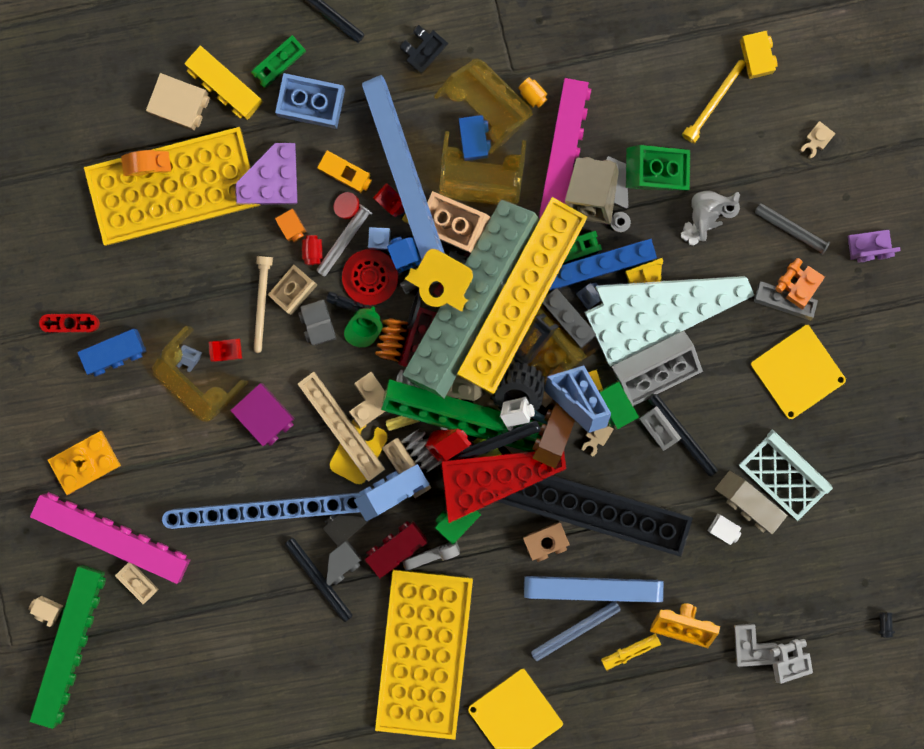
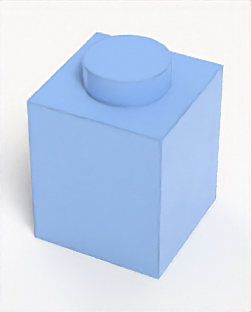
[368,227,391,251]

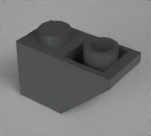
[326,540,362,585]

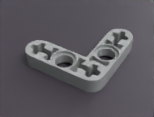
[402,541,460,571]

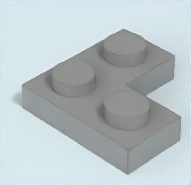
[734,624,778,667]

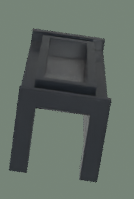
[513,313,559,364]

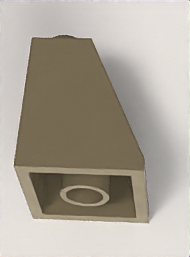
[565,157,619,224]

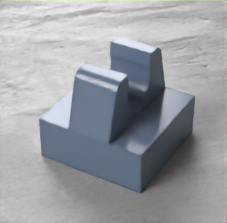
[576,283,601,310]
[175,345,202,372]

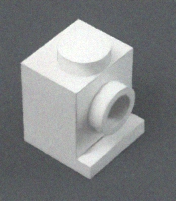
[500,397,535,430]

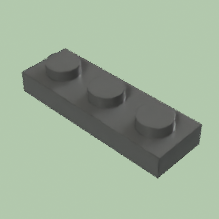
[754,281,818,321]

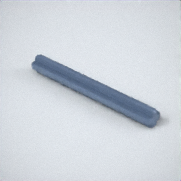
[531,601,620,661]

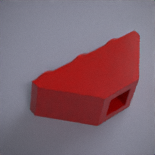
[425,429,471,461]

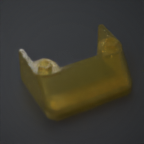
[434,59,533,154]
[439,131,526,205]
[152,326,249,422]

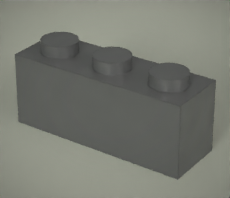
[541,288,596,349]

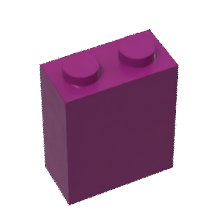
[230,383,295,446]

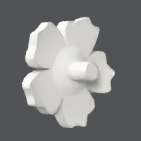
[681,222,701,246]

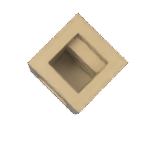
[28,596,63,627]

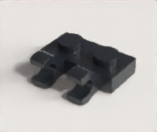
[400,25,448,75]

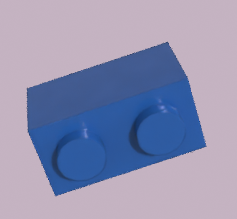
[459,115,492,161]

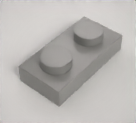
[640,406,681,451]

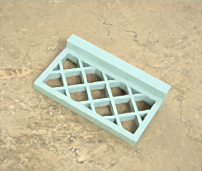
[739,429,833,521]

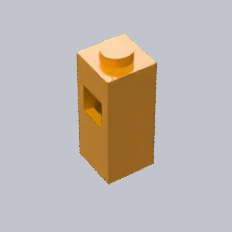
[317,150,372,193]

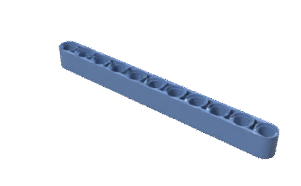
[362,75,445,285]
[162,493,361,529]

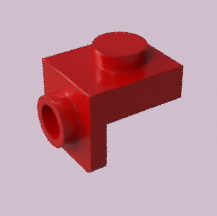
[373,183,405,217]
[209,339,242,362]

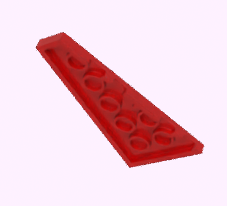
[441,451,566,524]

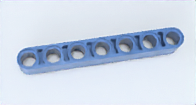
[524,576,664,602]

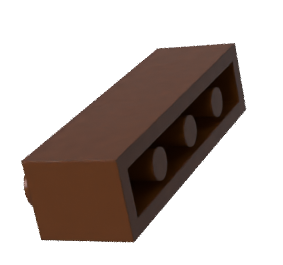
[532,399,575,468]

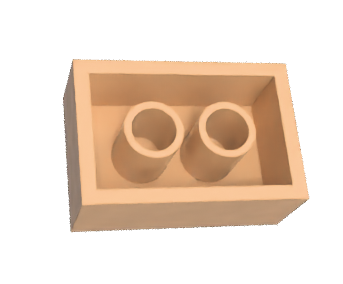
[427,191,491,253]

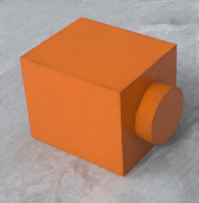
[275,209,307,242]

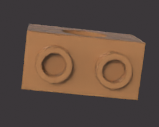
[522,521,570,562]

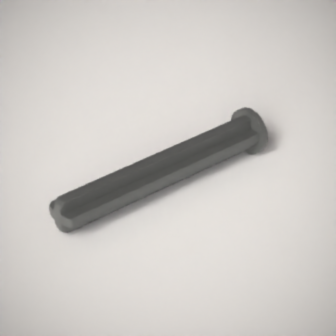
[755,203,830,256]

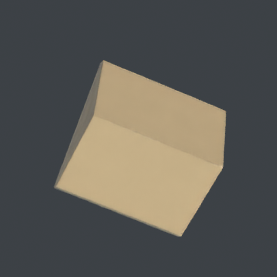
[268,265,317,315]

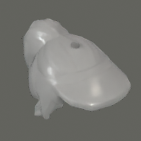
[691,191,740,241]

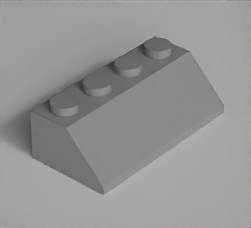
[612,331,703,406]

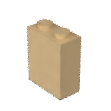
[146,73,210,131]

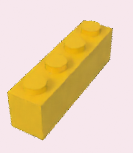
[184,46,263,120]

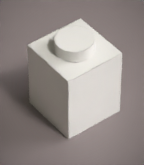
[707,514,741,545]

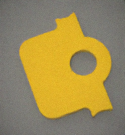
[405,249,473,311]

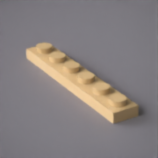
[298,372,385,481]

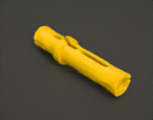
[601,633,661,671]

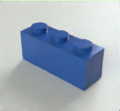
[78,329,147,377]

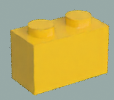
[740,31,777,79]

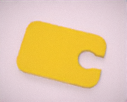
[330,419,388,484]

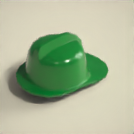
[344,306,383,347]

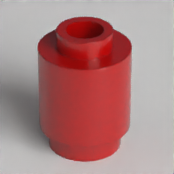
[302,235,322,265]

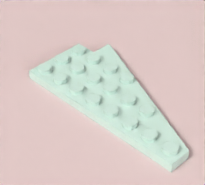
[585,276,754,367]

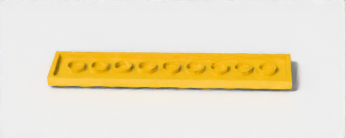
[456,197,587,395]

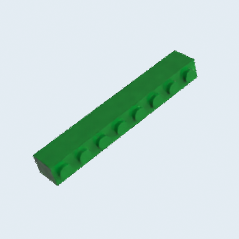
[381,379,544,452]
[30,565,106,729]

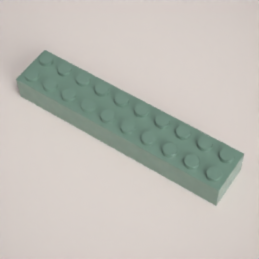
[403,199,540,398]

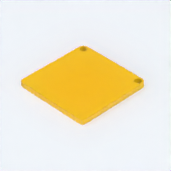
[751,325,846,419]
[469,668,563,749]

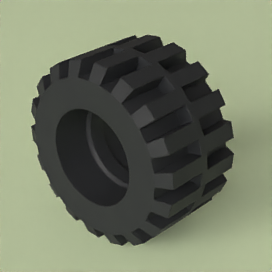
[492,362,545,411]

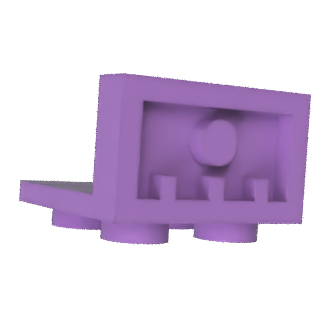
[848,230,900,263]

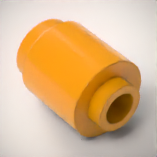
[518,77,547,108]

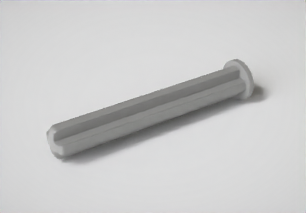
[316,204,373,276]

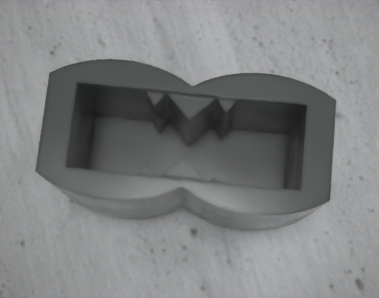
[298,300,336,346]

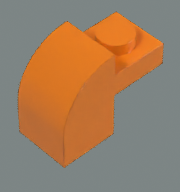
[121,150,171,176]

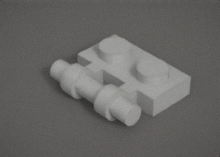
[769,639,813,684]

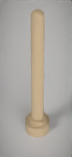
[254,256,273,353]

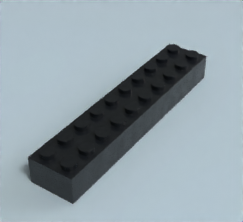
[496,475,693,557]

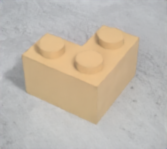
[349,372,386,429]

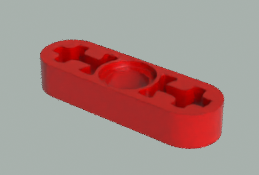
[39,314,100,333]

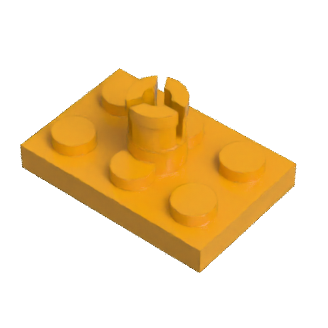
[48,431,121,495]
[650,604,720,648]

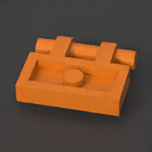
[775,258,825,310]

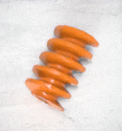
[375,318,408,362]

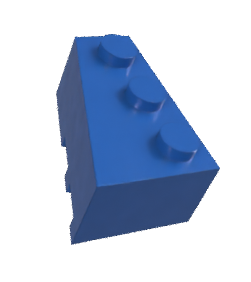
[387,237,422,273]

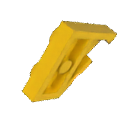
[625,258,663,284]

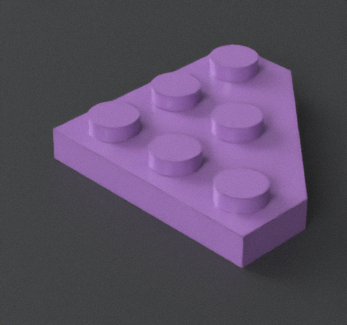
[235,143,297,204]

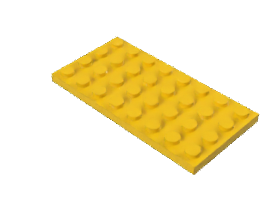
[84,127,261,246]
[375,569,473,740]

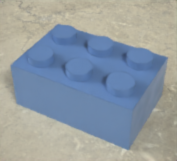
[275,73,345,129]

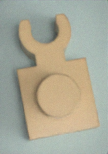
[800,121,835,159]
[581,425,614,456]

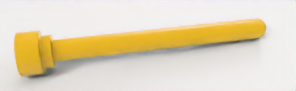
[682,60,745,144]

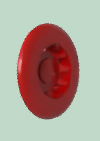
[342,249,398,305]

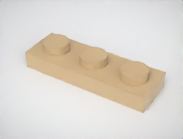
[382,438,431,498]

